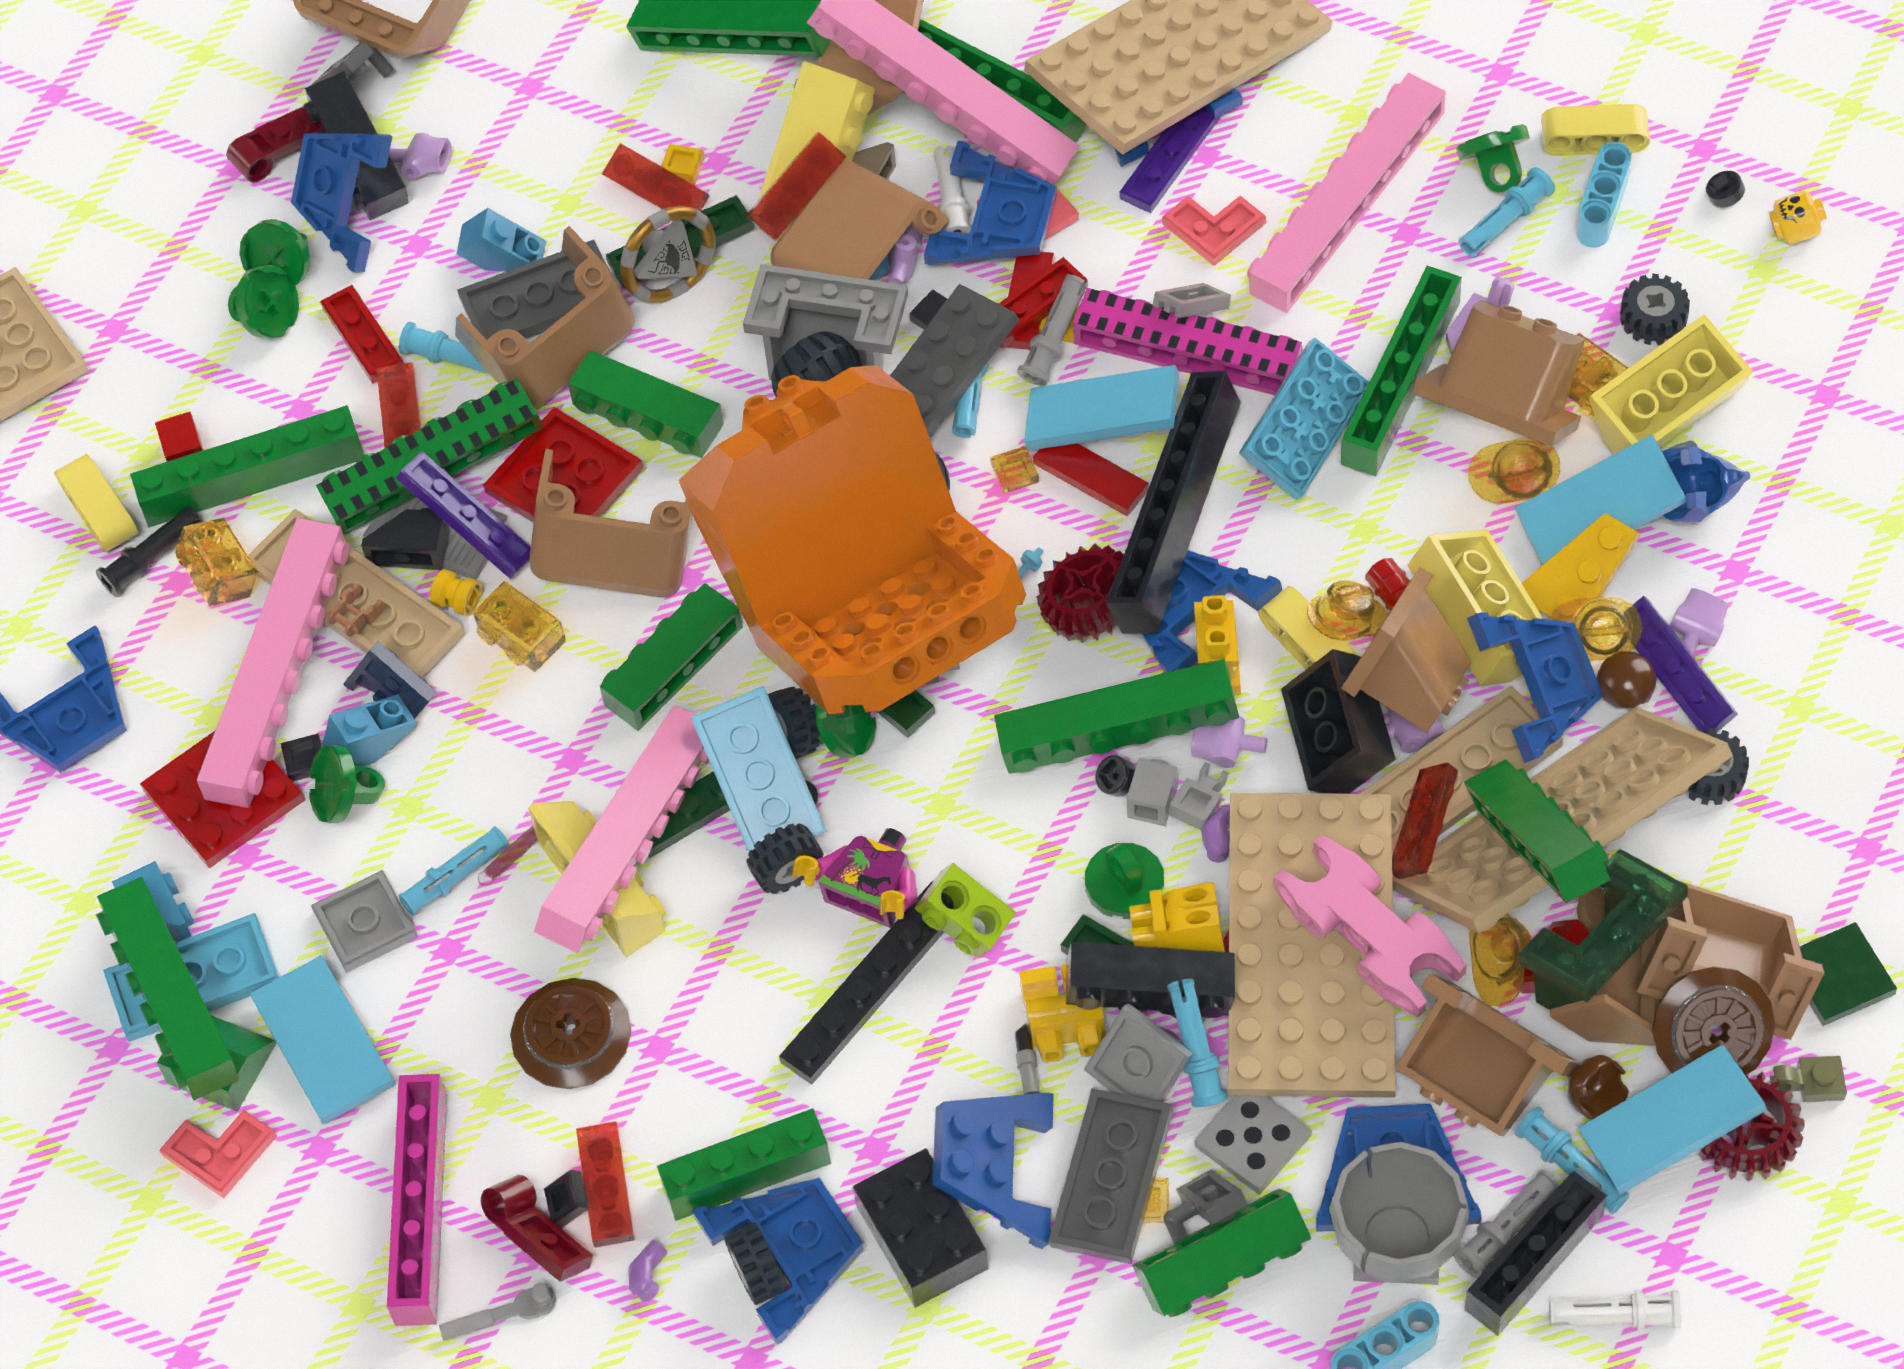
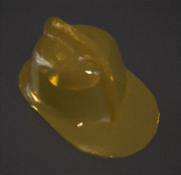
[1468,437,1561,504]
[1307,580,1388,641]
[1548,596,1642,661]
[1469,914,1533,1007]

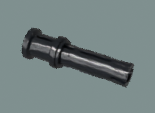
[95,506,203,597]

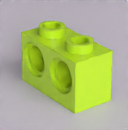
[914,863,1016,958]

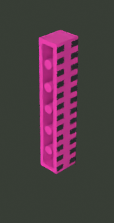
[1073,288,1302,395]
[387,1074,448,1326]

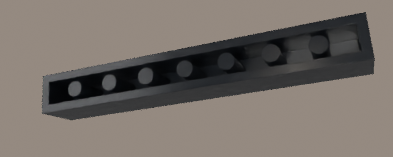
[1106,371,1241,634]

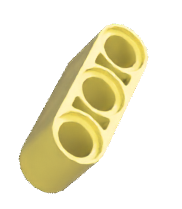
[1541,104,1650,156]
[54,454,139,553]
[1257,586,1357,670]

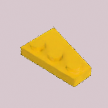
[1521,513,1640,633]

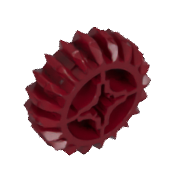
[1036,543,1137,643]
[1700,1069,1805,1182]

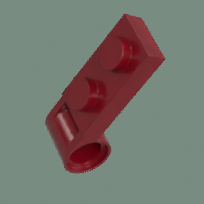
[226,106,322,183]
[480,1175,593,1282]

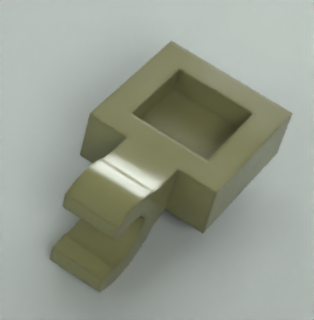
[1769,1055,1847,1102]

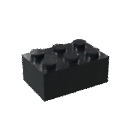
[1281,649,1396,794]
[852,1148,989,1308]

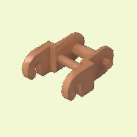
[327,583,385,637]

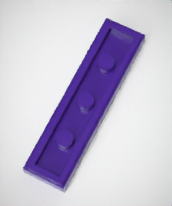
[1119,106,1222,214]
[396,451,531,580]
[1614,595,1738,734]

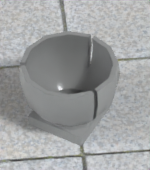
[1329,1142,1469,1285]

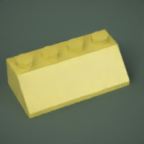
[757,61,875,218]
[1589,314,1754,454]
[1407,529,1543,686]
[528,801,666,958]

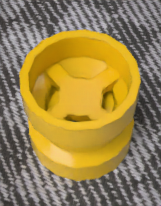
[430,569,482,617]

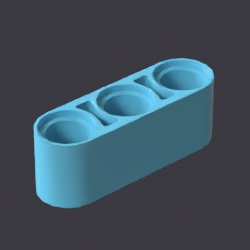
[1576,142,1632,248]
[1331,1301,1440,1369]

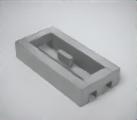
[1152,283,1231,318]

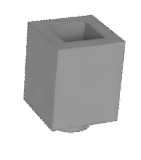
[1126,758,1178,827]

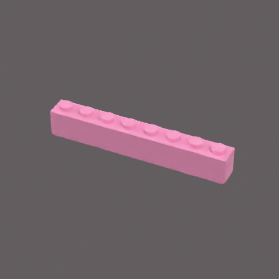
[807,0,1080,185]
[1247,72,1446,314]
[197,518,349,808]
[534,705,709,954]

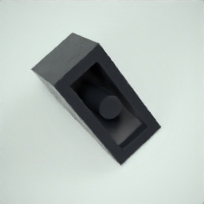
[361,508,450,570]

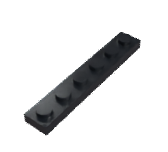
[779,881,954,1085]

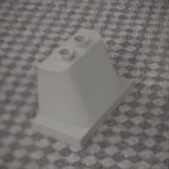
[743,264,908,380]

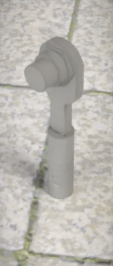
[439,1283,557,1341]

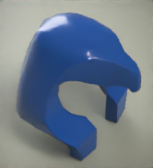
[1662,440,1751,524]

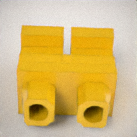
[1194,595,1241,695]
[1129,882,1225,952]
[1019,964,1105,1063]

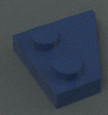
[343,641,437,719]

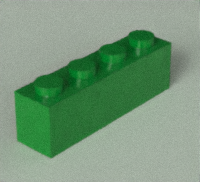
[568,350,724,458]
[599,583,743,731]
[656,1108,831,1221]
[1132,1188,1312,1317]

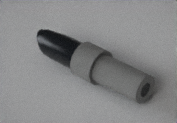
[1015,1024,1040,1094]

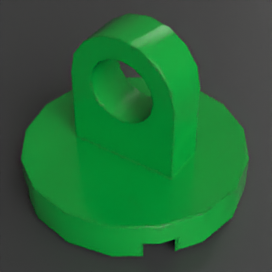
[1456,124,1530,193]
[239,219,311,286]
[228,265,299,339]
[815,704,876,758]
[309,744,385,824]
[1085,843,1164,919]

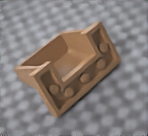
[1413,300,1585,447]
[1341,567,1472,733]
[1635,881,1824,1040]
[1395,973,1580,1137]

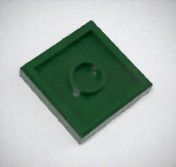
[1800,922,1897,1026]

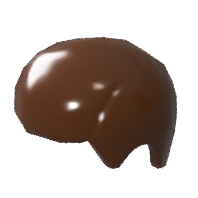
[1597,651,1657,709]
[1567,1055,1629,1120]

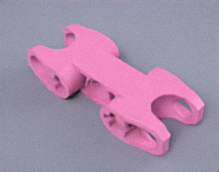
[1273,835,1467,1017]

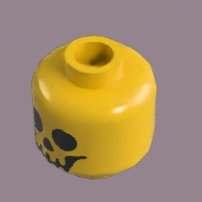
[1768,191,1827,245]

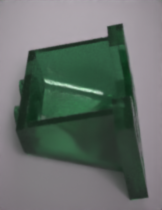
[1518,848,1688,1010]

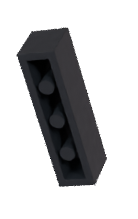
[303,71,409,221]
[1066,942,1235,1018]
[1464,1170,1607,1336]

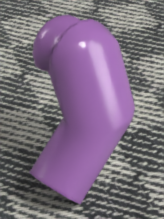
[1201,805,1230,863]
[628,1240,668,1302]

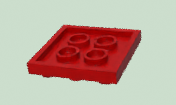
[483,407,644,523]
[139,730,305,869]

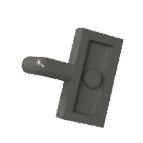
[311,41,395,85]
[1163,1169,1248,1243]

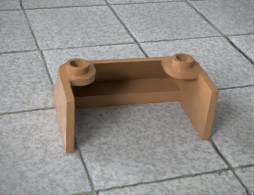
[293,0,471,57]
[455,225,634,410]
[530,449,693,598]
[1550,853,1670,1046]

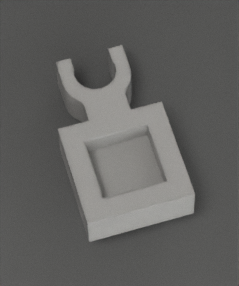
[1167,762,1228,830]

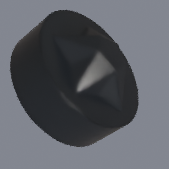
[1706,170,1745,207]
[1095,755,1135,797]

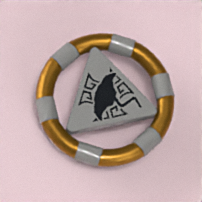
[620,206,716,303]

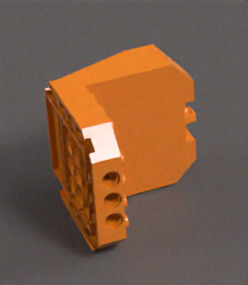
[678,365,1026,714]

